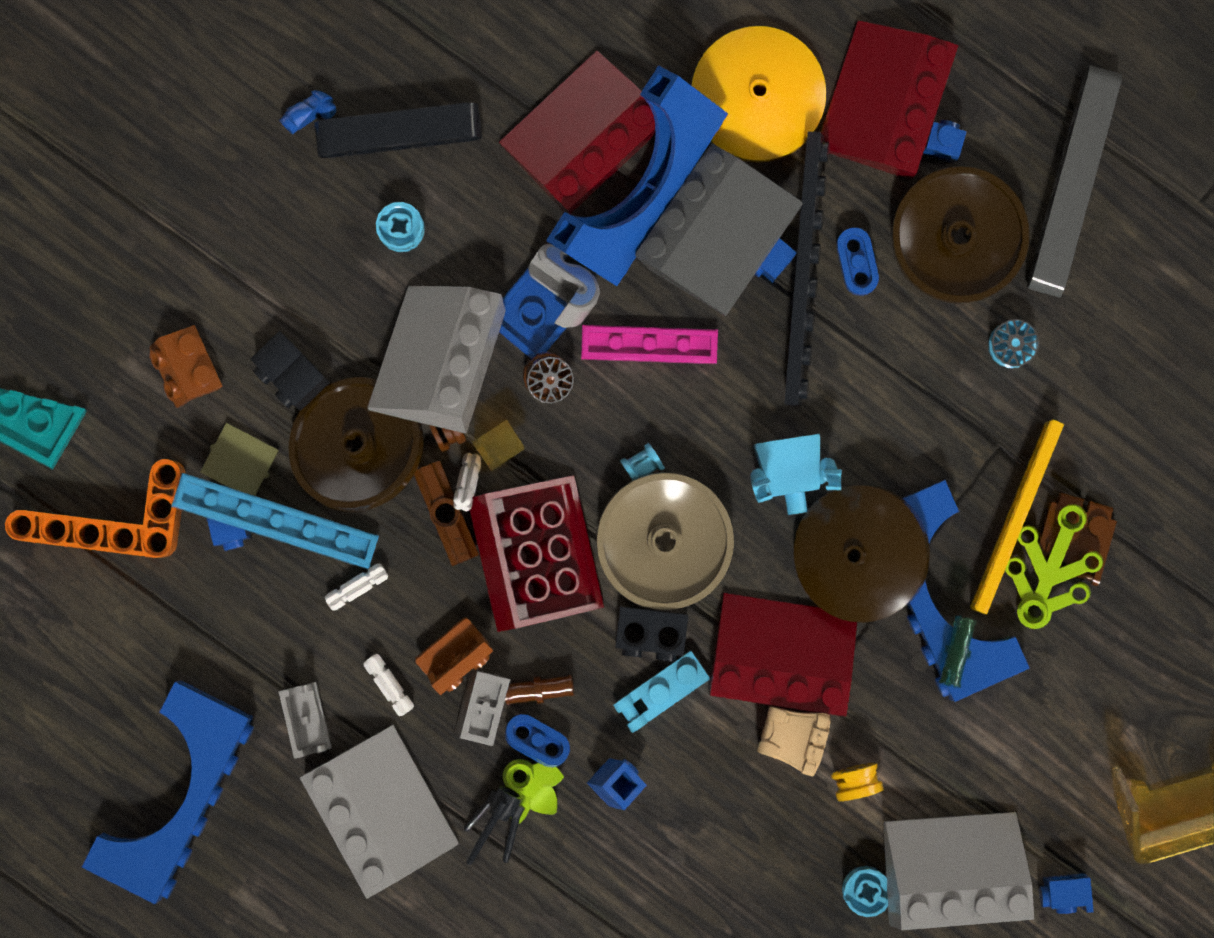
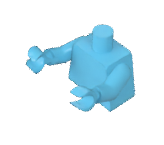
[750,434,842,515]

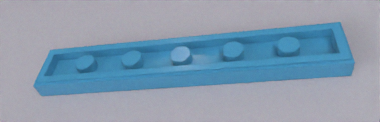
[171,473,379,569]

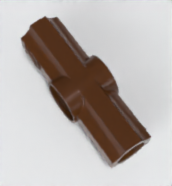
[414,461,480,566]

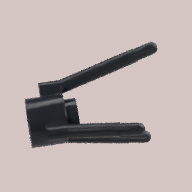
[464,785,525,865]

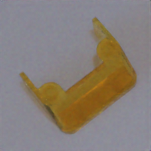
[1113,762,1214,864]

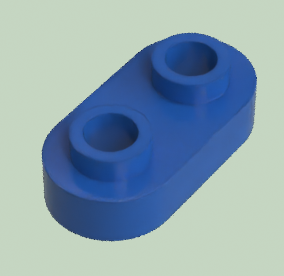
[836,228,879,296]
[505,714,570,768]

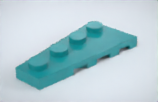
[0,389,87,470]

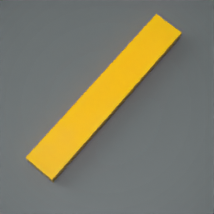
[970,420,1064,614]

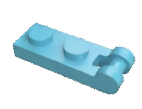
[613,650,710,733]

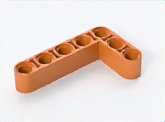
[5,459,186,558]

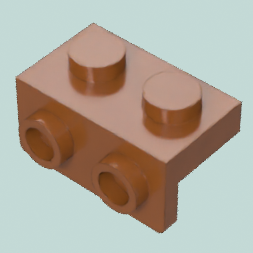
[149,325,223,408]
[415,617,493,695]

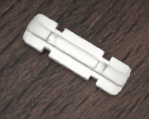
[453,453,481,511]
[325,563,388,610]
[363,654,414,716]

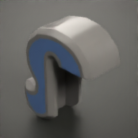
[528,244,600,328]

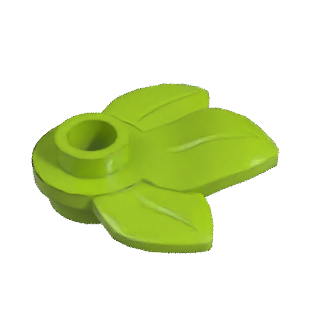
[503,759,564,824]

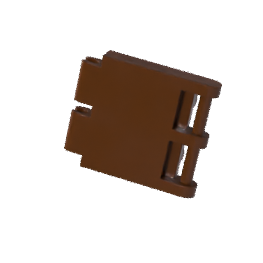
[1032,493,1117,586]

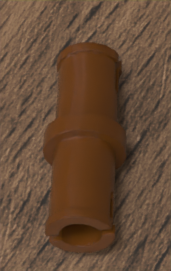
[505,675,575,705]

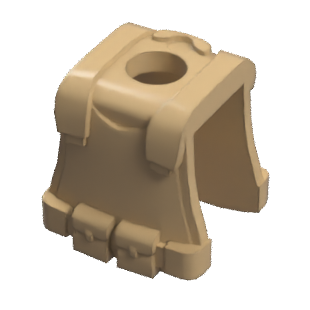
[757,706,830,777]

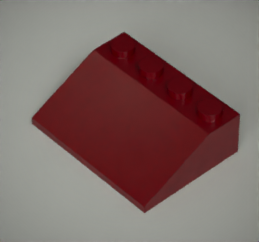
[821,21,959,180]
[499,51,656,214]
[470,475,604,632]
[708,593,857,717]

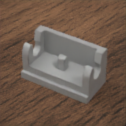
[454,669,510,746]
[279,682,332,759]

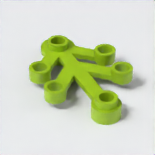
[1005,504,1103,629]

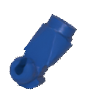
[279,90,336,135]

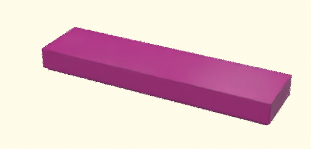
[581,325,718,364]

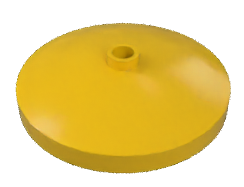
[691,26,826,163]

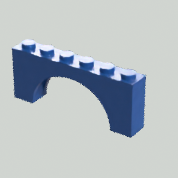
[546,65,728,286]
[902,480,1030,702]
[82,680,254,904]

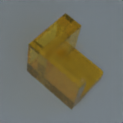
[472,420,524,472]

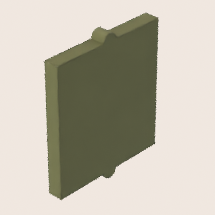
[200,423,279,496]

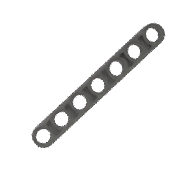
[1027,65,1122,298]

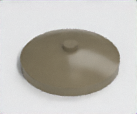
[597,473,734,610]

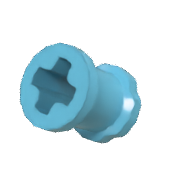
[620,443,665,481]

